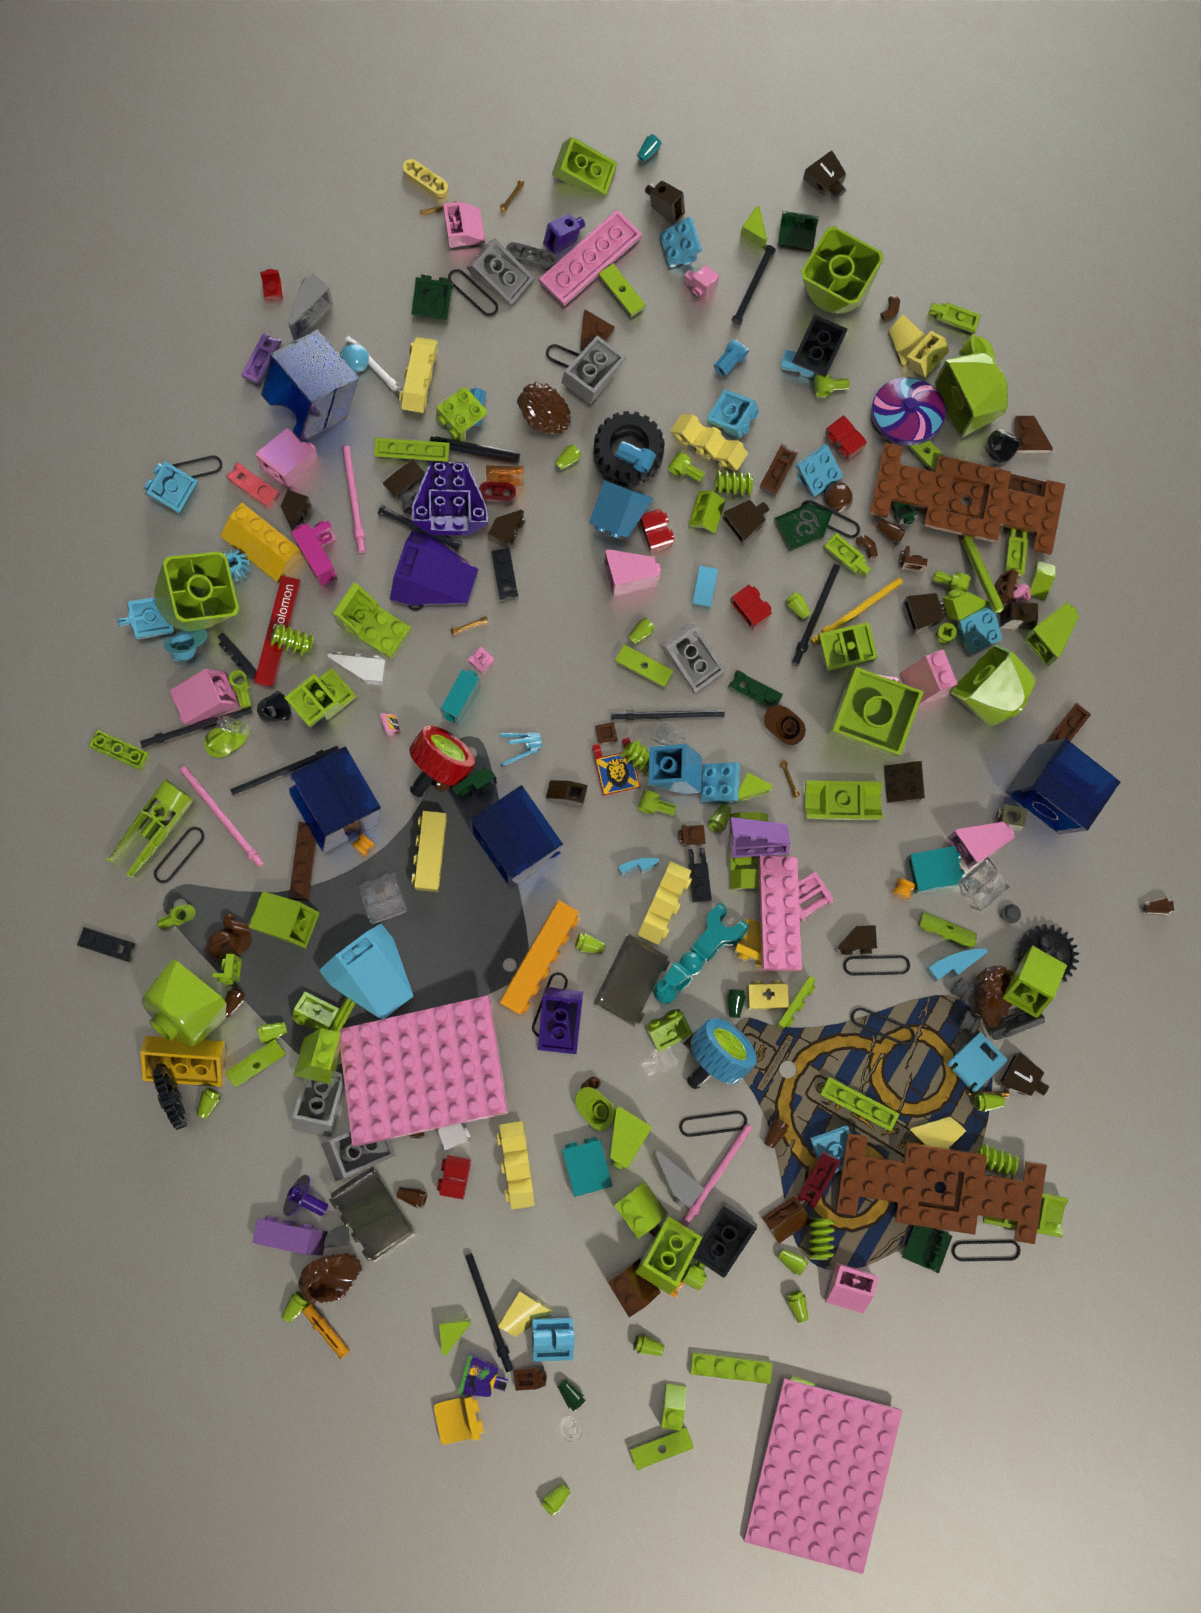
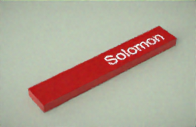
[254,576,301,688]

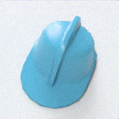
[164,629,208,662]

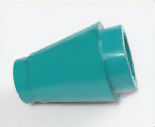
[636,134,662,162]

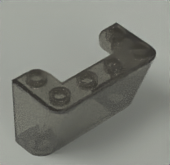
[329,1166,416,1262]

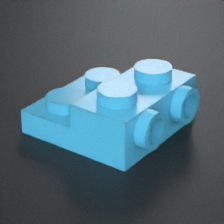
[706,389,759,438]
[143,461,198,514]

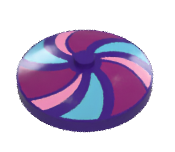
[871,377,946,445]

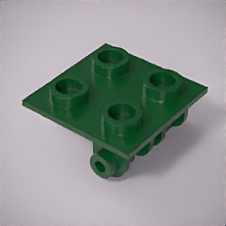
[778,210,819,250]
[902,1225,953,1273]

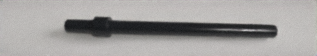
[792,564,840,666]
[140,706,253,748]
[611,710,725,722]
[230,745,340,796]
[465,1253,514,1372]

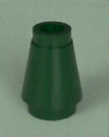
[726,989,746,1018]
[557,1379,586,1412]

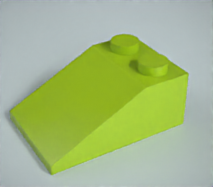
[552,137,617,196]
[635,1216,702,1294]

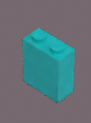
[440,669,480,726]
[907,846,965,894]
[562,1137,613,1197]

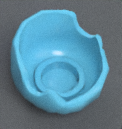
[339,344,369,373]

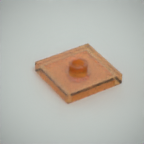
[486,465,524,486]

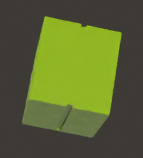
[827,667,924,758]

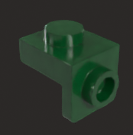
[892,502,919,525]

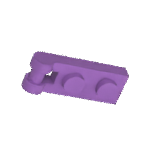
[241,333,282,385]

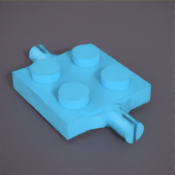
[117,597,174,640]

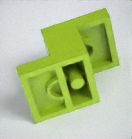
[818,622,878,671]
[284,667,357,728]

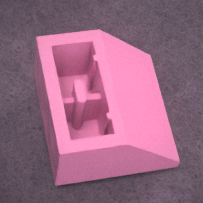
[443,202,485,248]
[825,1263,879,1314]

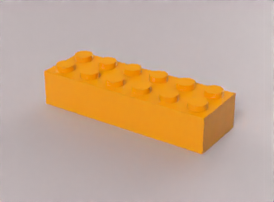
[498,900,580,1016]

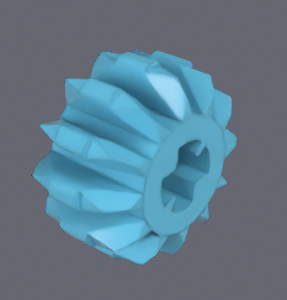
[222,549,250,581]

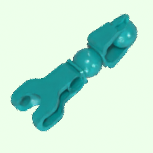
[653,903,749,1004]

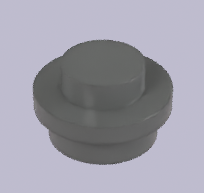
[1001,904,1021,924]

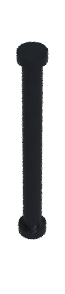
[731,245,776,325]
[378,505,463,552]

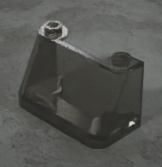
[592,934,670,1027]

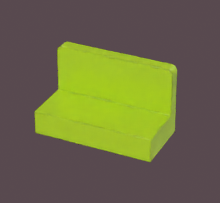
[688,490,725,533]

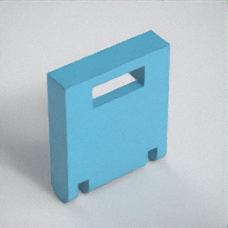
[946,1031,1008,1093]

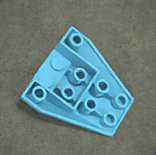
[319,923,414,1020]

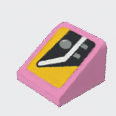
[380,713,401,736]

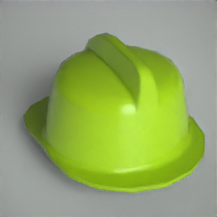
[959,334,995,361]
[204,720,248,758]
[575,1087,615,1131]

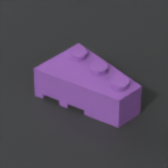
[729,817,791,858]
[252,1216,328,1255]

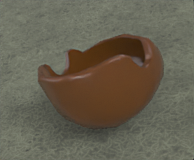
[824,482,853,512]

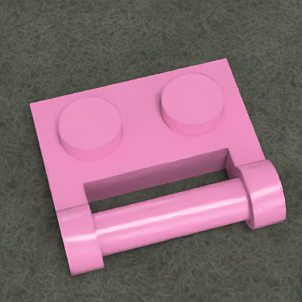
[798,871,834,921]

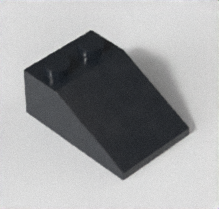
[792,314,848,378]
[693,1202,758,1278]

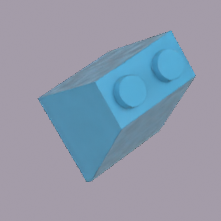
[589,480,653,538]
[649,744,702,794]

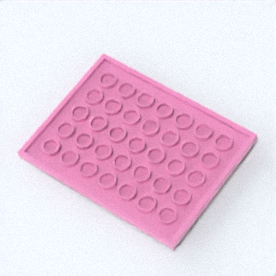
[339,995,508,1147]
[743,1378,902,1574]

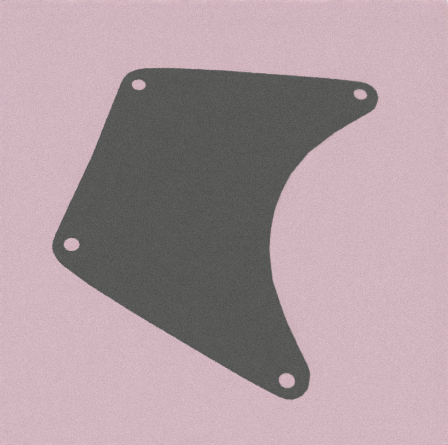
[163,736,529,1073]

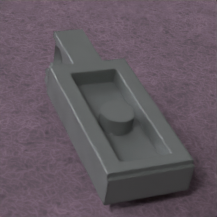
[990,1010,1045,1041]

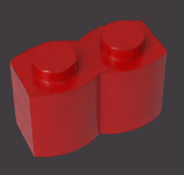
[825,415,867,460]
[640,509,675,553]
[730,584,772,630]
[437,1155,471,1200]

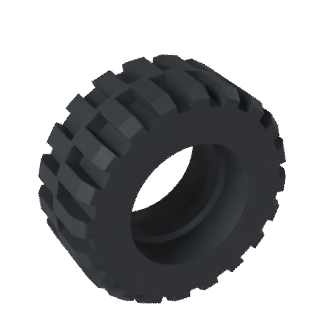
[593,411,665,487]

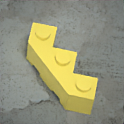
[399,337,438,413]
[670,414,748,471]
[637,861,692,945]
[497,1121,535,1210]

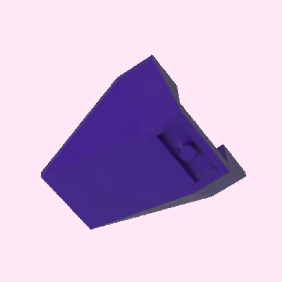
[412,461,488,536]
[390,530,478,605]

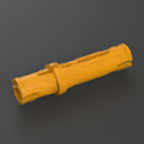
[302,1303,350,1359]

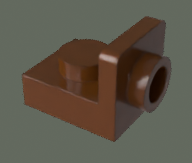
[899,545,928,572]
[678,825,706,847]
[513,1365,547,1391]

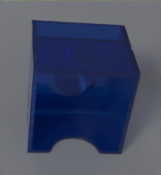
[261,329,359,443]
[1005,738,1121,835]
[289,746,381,853]
[470,785,563,889]

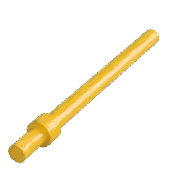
[810,577,903,646]

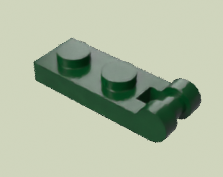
[728,670,783,709]

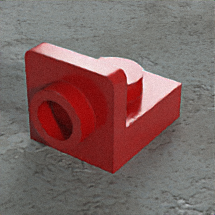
[260,269,283,300]

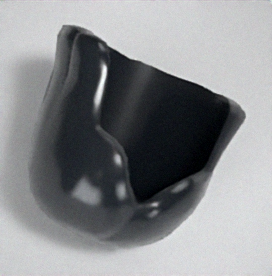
[987,429,1021,464]
[257,691,292,724]

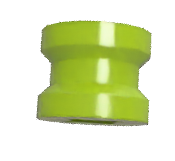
[935,623,957,645]

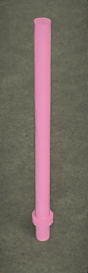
[179,766,264,867]

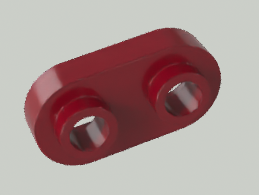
[479,481,516,503]

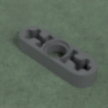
[506,242,557,271]

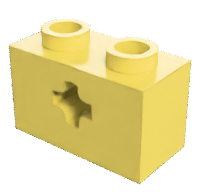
[907,331,949,377]
[747,980,789,1010]

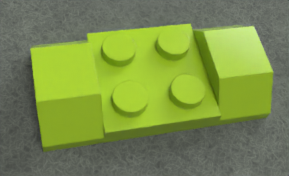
[804,780,883,820]
[730,812,769,890]
[983,1193,1069,1238]

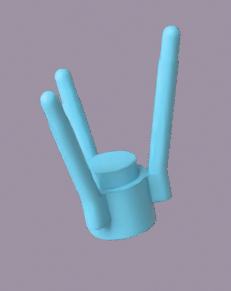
[499,732,542,766]

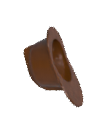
[764,705,806,745]
[206,928,252,963]

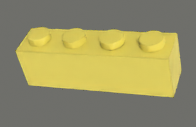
[411,811,447,892]

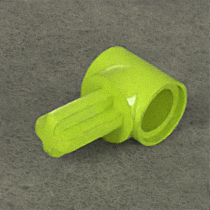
[814,374,850,397]
[668,451,705,482]
[933,571,971,592]
[229,670,251,708]
[637,790,676,816]
[157,904,196,930]
[681,1260,707,1291]

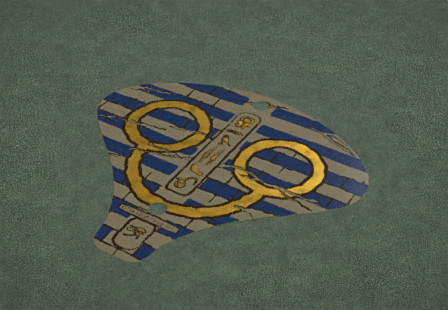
[735,995,993,1270]

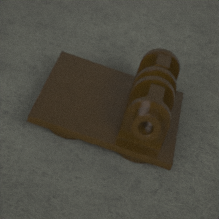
[884,761,925,803]

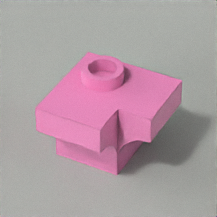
[683,265,720,299]

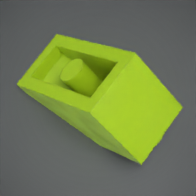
[943,589,989,621]
[660,1383,686,1431]

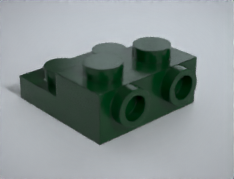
[411,274,454,320]
[452,767,497,801]

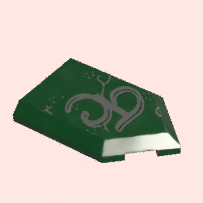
[774,503,833,551]

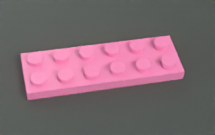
[539,210,642,306]
[758,856,802,972]

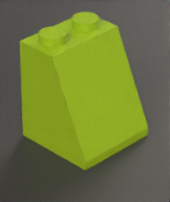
[1024,602,1079,667]
[249,891,320,949]
[1002,946,1067,1018]
[293,1028,342,1085]
[609,1106,652,1170]
[612,1181,668,1239]

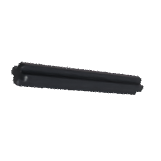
[429,436,520,463]

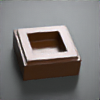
[595,722,618,745]

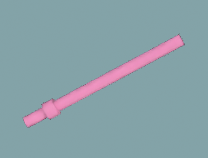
[342,446,366,553]
[680,1124,752,1227]

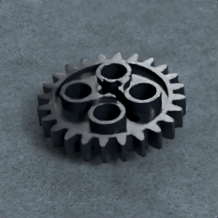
[1015,924,1079,983]
[153,1066,187,1130]

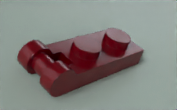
[797,1151,841,1208]

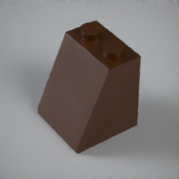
[606,1257,661,1317]

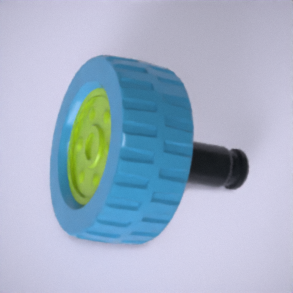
[687,1018,757,1089]

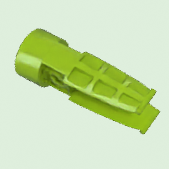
[106,779,194,878]

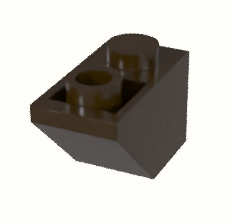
[281,489,312,531]
[488,510,526,548]
[546,780,588,808]
[835,925,877,955]

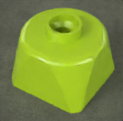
[801,226,884,314]
[934,353,1008,438]
[154,551,239,631]
[951,644,1036,726]
[142,959,226,1047]

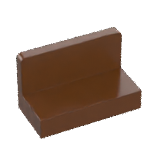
[762,1196,811,1243]

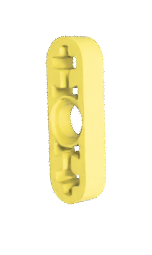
[403,159,448,198]

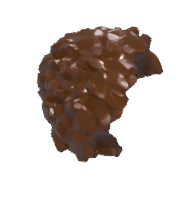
[517,382,571,434]
[974,965,1014,1028]
[298,1253,362,1304]

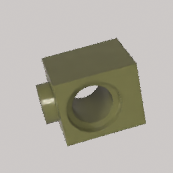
[996,804,1027,830]

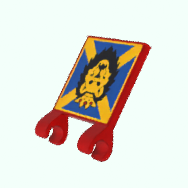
[592,737,640,796]

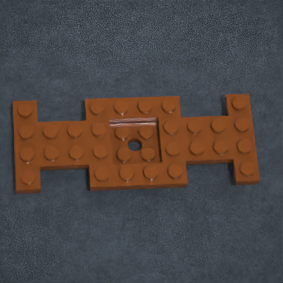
[869,443,1066,555]
[836,1133,1047,1244]

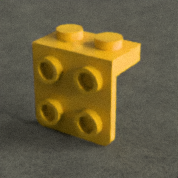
[733,918,762,968]
[434,1395,484,1445]

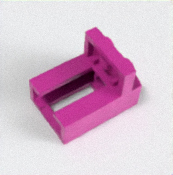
[291,521,338,587]

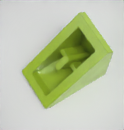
[740,206,767,248]
[1029,560,1055,601]
[735,773,773,803]
[439,1320,471,1356]

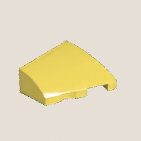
[888,315,926,367]
[909,1117,966,1149]
[498,1291,552,1337]

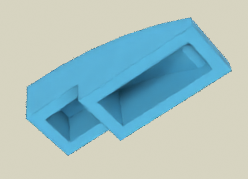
[925,949,988,982]

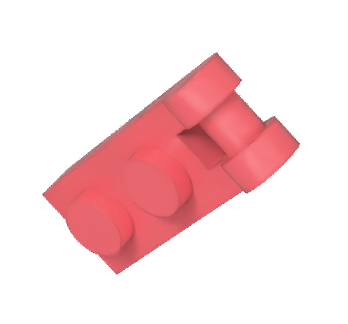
[226,462,279,508]

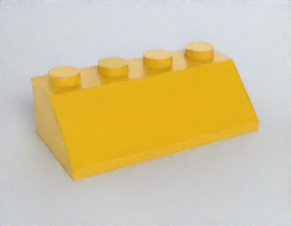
[220,502,302,583]
[140,1036,225,1087]

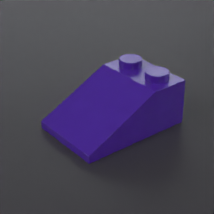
[538,987,584,1054]

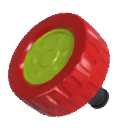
[409,726,475,797]

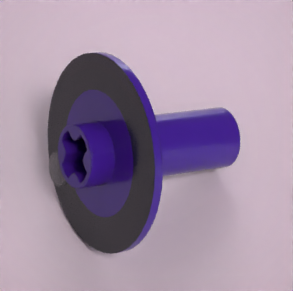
[283,1175,328,1216]

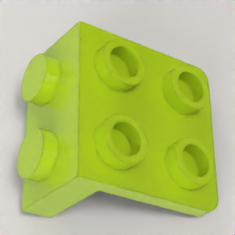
[436,387,487,441]

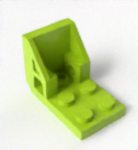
[333,582,412,659]

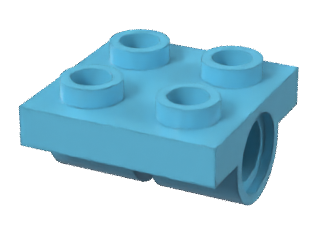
[659,217,703,268]
[795,444,843,497]
[956,605,1003,655]
[701,762,740,804]
[532,1317,574,1362]

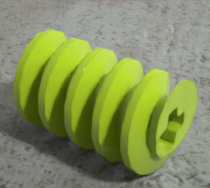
[714,470,753,497]
[271,623,314,656]
[620,740,650,777]
[976,1144,1019,1179]
[808,1218,835,1260]

